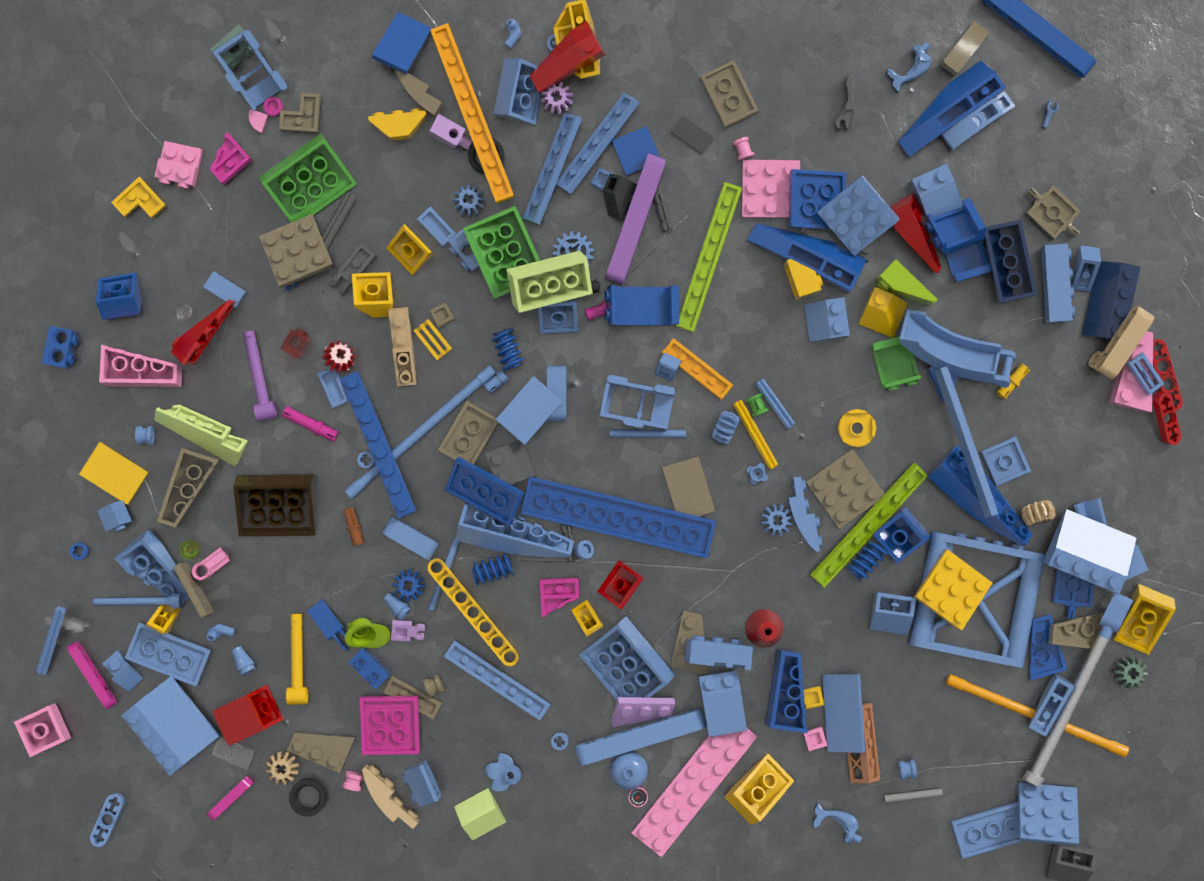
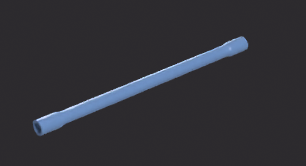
[345,365,497,499]

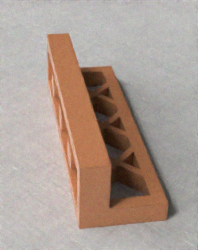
[847,703,880,783]

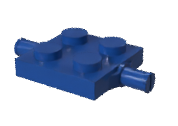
[1052,569,1095,619]

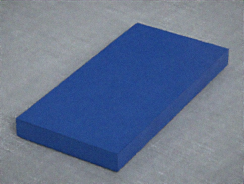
[445,457,525,526]

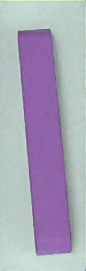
[605,153,667,285]

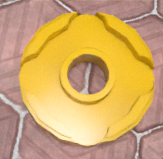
[837,409,876,447]

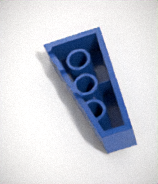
[765,649,808,733]

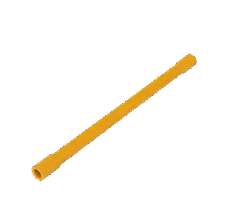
[946,674,1129,758]

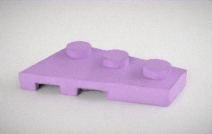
[611,697,675,727]

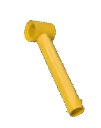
[286,614,308,705]

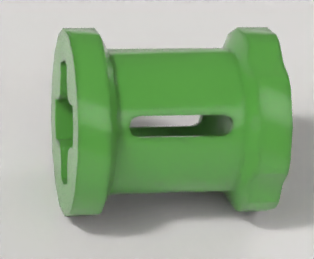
[746,393,769,417]

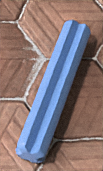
[755,379,795,429]

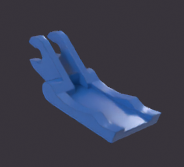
[307,598,348,651]

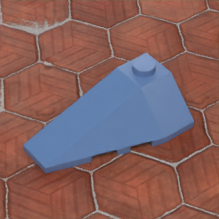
[115,529,189,602]

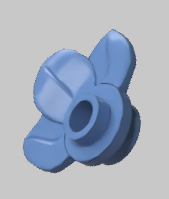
[484,753,521,792]

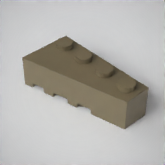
[157,448,220,528]

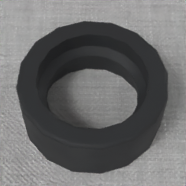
[468,138,505,174]
[289,778,327,817]

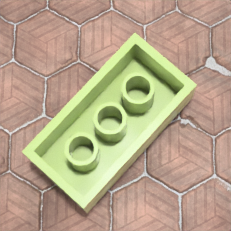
[506,251,593,313]

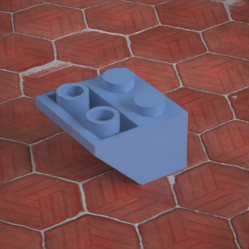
[869,591,916,635]

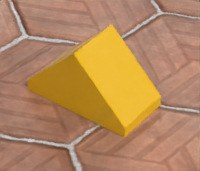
[571,600,603,636]
[146,605,182,635]

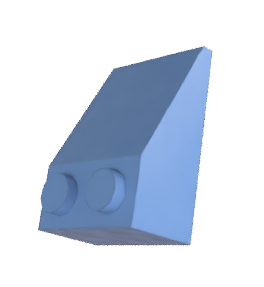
[909,164,962,222]
[699,670,747,737]

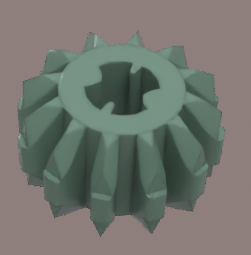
[1114,656,1148,690]

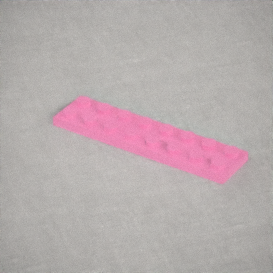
[631,728,758,857]

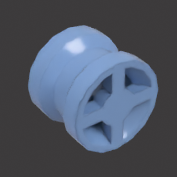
[135,426,155,445]
[898,759,917,780]

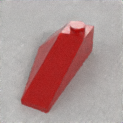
[530,21,606,93]
[890,192,941,273]
[170,299,236,365]

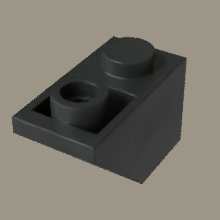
[603,173,637,220]

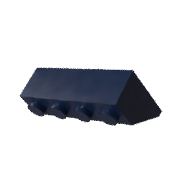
[985,220,1037,303]
[1081,261,1140,342]

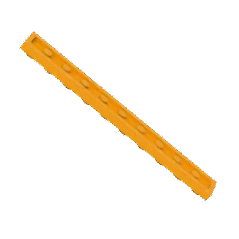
[430,23,514,204]

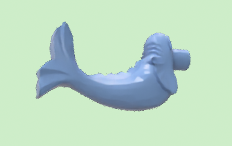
[887,42,931,92]
[813,803,862,844]

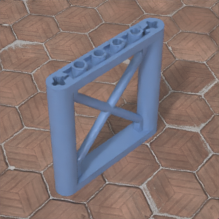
[909,532,1045,668]

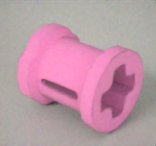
[732,137,755,161]

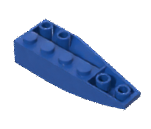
[898,61,1006,157]
[747,223,866,294]
[928,445,1032,547]

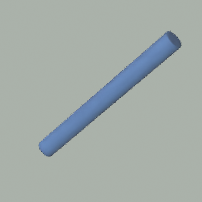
[610,430,686,438]
[428,536,460,611]

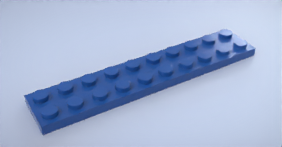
[521,476,716,558]

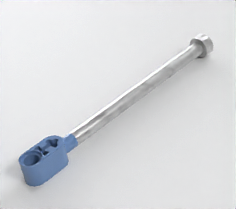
[1023,593,1133,787]

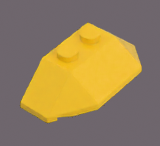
[553,0,600,79]

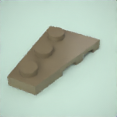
[1048,612,1105,649]

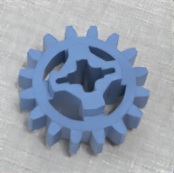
[553,231,594,267]

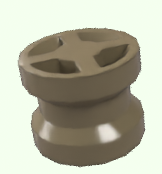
[423,674,445,698]

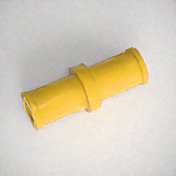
[996,363,1030,400]

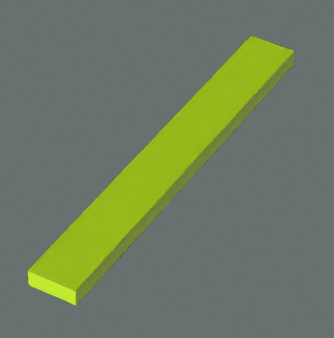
[676,182,742,333]
[810,463,928,588]

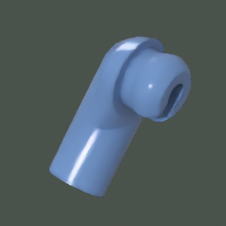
[504,19,521,49]
[206,624,235,642]

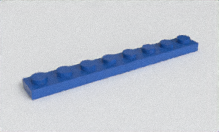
[340,371,417,519]

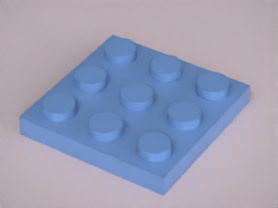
[817,175,900,256]
[1018,782,1079,846]

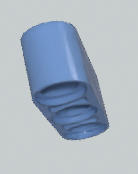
[547,366,566,421]
[382,516,439,561]

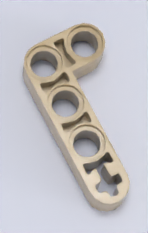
[1088,305,1154,379]

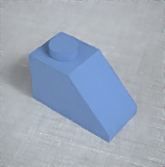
[1071,245,1101,292]

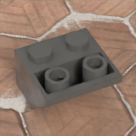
[1047,844,1098,881]

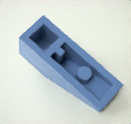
[1028,674,1074,737]

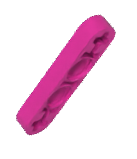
[67,641,117,709]

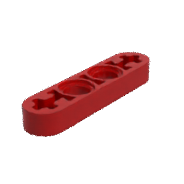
[1153,339,1183,411]

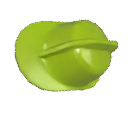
[345,618,390,648]

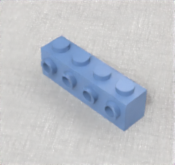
[1041,244,1075,323]

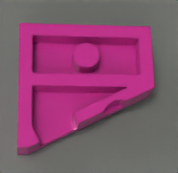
[210,132,252,185]
[540,577,579,617]

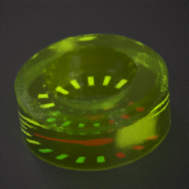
[180,540,200,559]

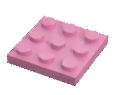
[742,160,800,218]

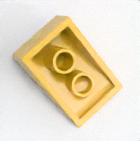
[1113,584,1176,655]
[724,753,794,825]

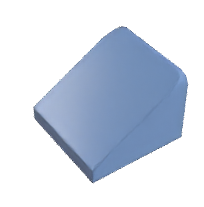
[590,167,613,191]
[655,353,681,381]

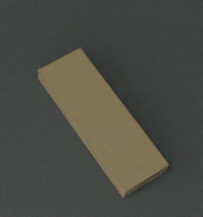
[382,675,443,720]

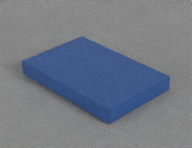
[372,12,432,74]

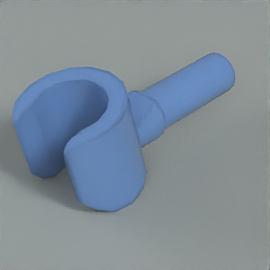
[1043,99,1059,128]

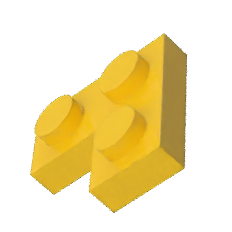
[111,177,167,218]

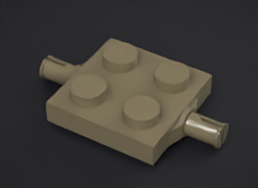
[1026,185,1081,240]

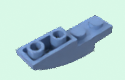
[941,91,1015,150]
[787,476,823,552]

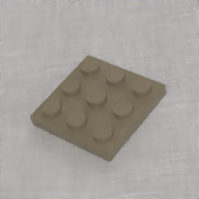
[259,214,333,288]
[805,449,885,529]

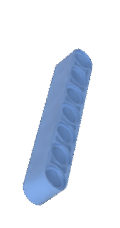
[574,708,707,766]

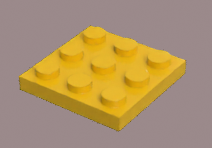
[914,549,992,631]

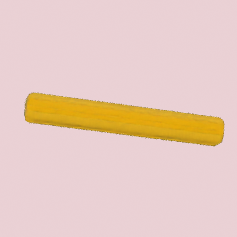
[733,400,778,469]

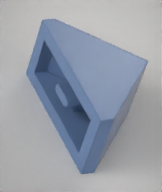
[1126,544,1148,580]

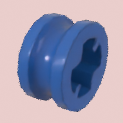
[69,543,88,560]

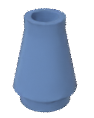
[383,592,411,620]
[231,646,255,676]

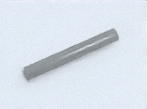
[884,788,943,803]

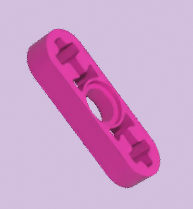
[206,776,254,821]

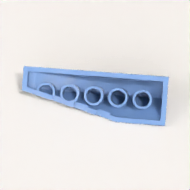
[455,502,574,557]

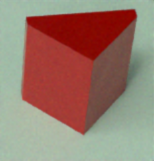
[597,561,643,610]

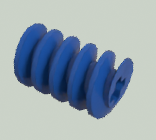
[492,328,524,371]
[847,541,889,584]
[472,554,514,586]

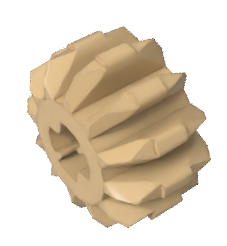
[1021,500,1056,526]
[266,752,299,785]

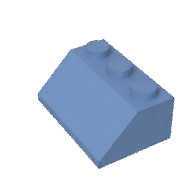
[493,58,542,125]

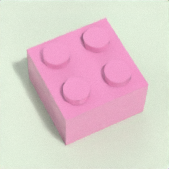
[14,703,71,757]

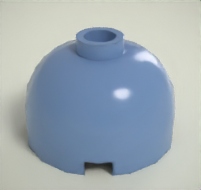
[610,751,648,790]

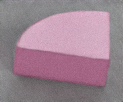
[249,109,268,134]

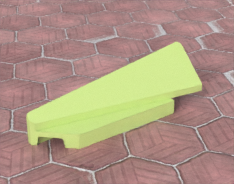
[154,405,247,466]

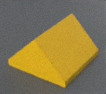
[386,224,433,275]

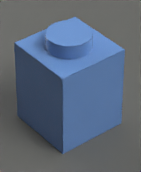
[97,500,131,532]

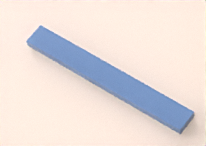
[935,367,998,518]

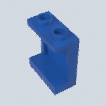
[925,198,986,254]
[944,240,992,284]

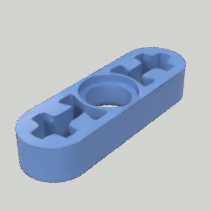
[90,793,125,847]

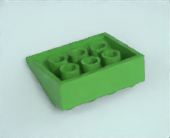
[259,133,357,223]
[462,206,540,299]

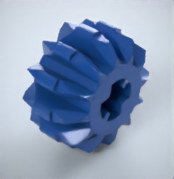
[392,569,425,602]

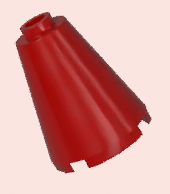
[745,609,784,648]

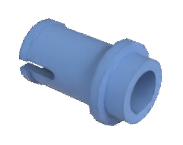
[484,371,509,394]

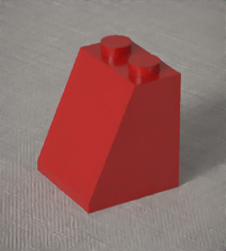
[212,685,283,746]

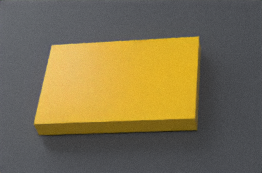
[79,442,149,505]

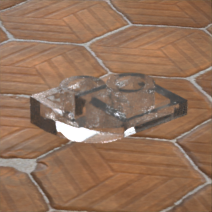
[44,616,89,633]

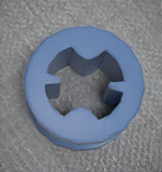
[357,451,375,469]
[551,732,569,750]

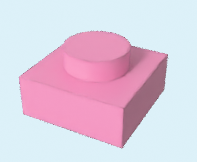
[803,726,827,751]

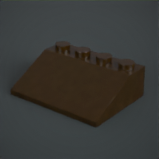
[233,474,316,537]

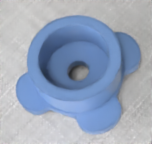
[747,463,768,485]

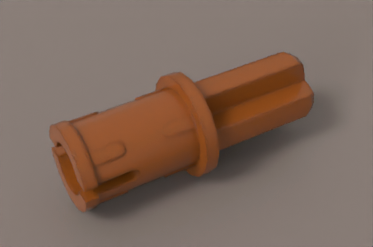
[343,507,365,546]

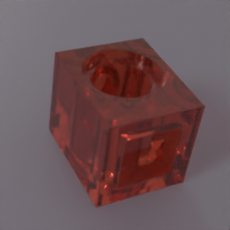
[280,328,310,359]

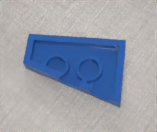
[1029,614,1068,681]

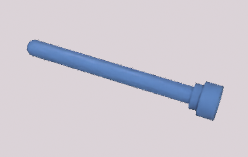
[92,593,184,609]

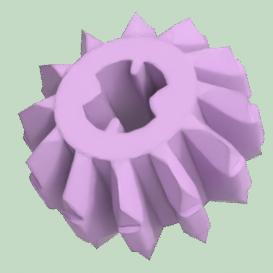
[541,82,573,114]

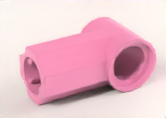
[192,547,231,580]

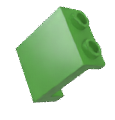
[870,336,921,391]

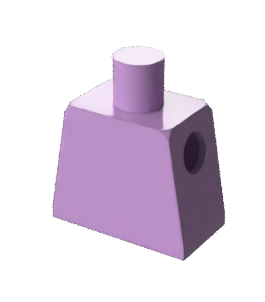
[427,114,472,149]

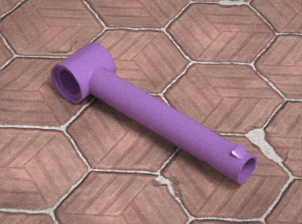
[243,331,277,422]

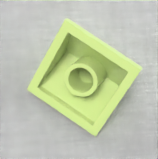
[454,788,507,841]

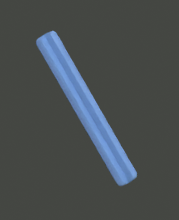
[36,606,66,675]

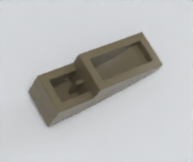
[941,21,989,76]
[394,69,443,119]

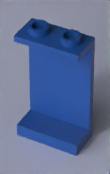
[604,285,679,326]

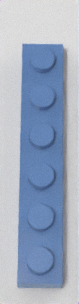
[556,93,639,194]
[522,113,582,225]
[444,640,550,720]

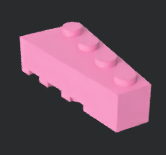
[1109,331,1153,413]
[99,345,182,388]

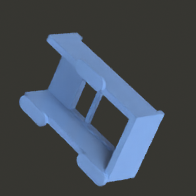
[212,29,287,111]
[600,375,675,430]

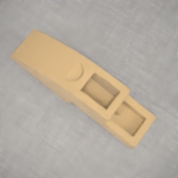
[388,307,417,386]
[362,764,420,829]

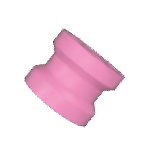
[342,771,364,791]

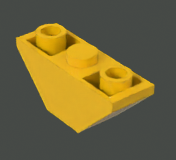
[368,108,427,141]

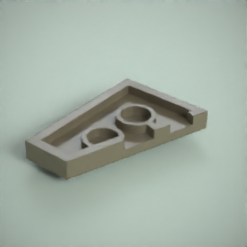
[670,610,708,675]
[287,732,356,773]

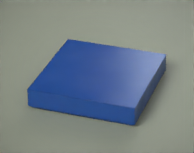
[612,126,660,176]

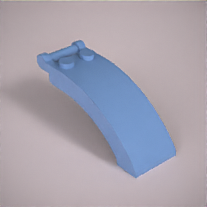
[899,309,1016,388]

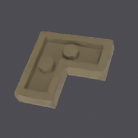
[279,93,321,133]

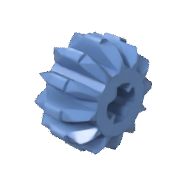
[453,184,485,217]
[712,411,739,444]
[761,504,793,536]

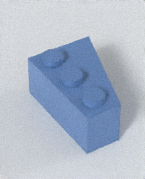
[684,635,753,670]

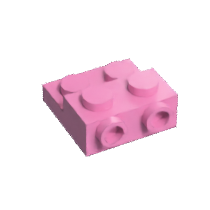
[154,141,203,189]

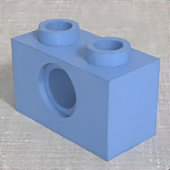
[448,229,480,273]

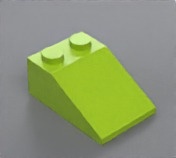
[875,259,938,306]

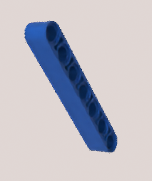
[982,0,1097,78]

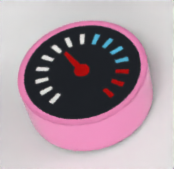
[629,787,648,807]

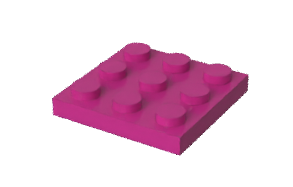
[360,696,420,755]

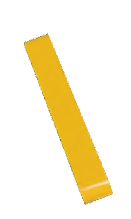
[428,558,518,666]

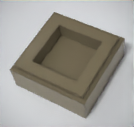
[429,302,455,328]

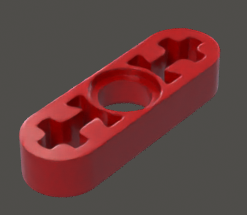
[1153,391,1181,445]

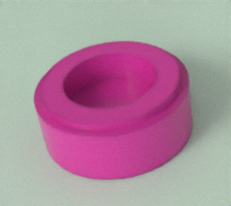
[263,97,283,117]

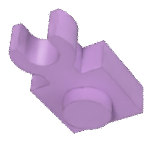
[391,620,425,641]

